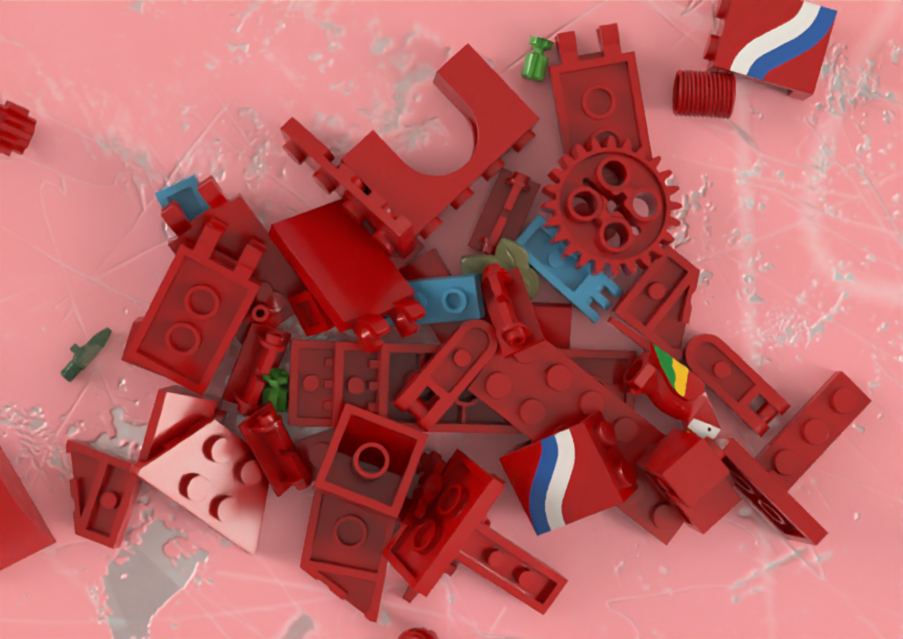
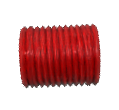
[672,69,736,119]

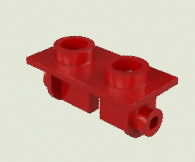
[467,168,541,255]
[481,263,545,359]
[221,321,292,416]
[238,401,312,497]

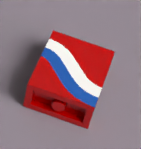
[703,0,837,101]
[498,410,639,536]

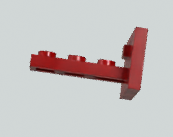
[713,371,872,546]
[382,448,569,615]

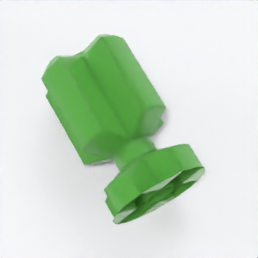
[521,36,554,82]
[262,368,289,412]

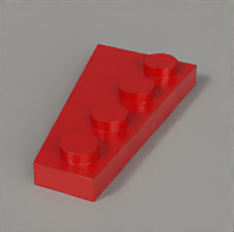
[280,117,416,259]

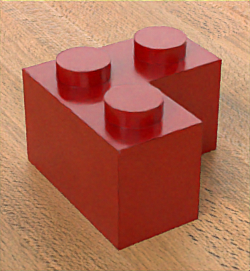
[635,428,742,534]

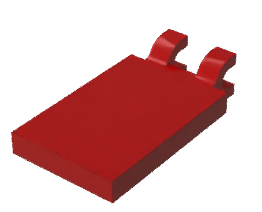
[548,23,653,188]
[160,175,307,345]
[268,199,426,354]
[125,217,268,397]

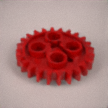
[540,136,682,279]

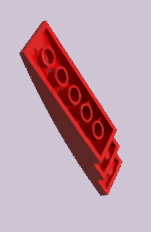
[287,339,636,434]

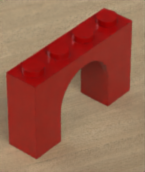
[340,43,540,240]

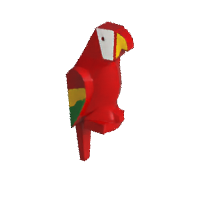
[607,316,721,440]

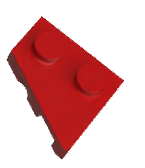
[611,245,700,362]
[66,439,143,549]

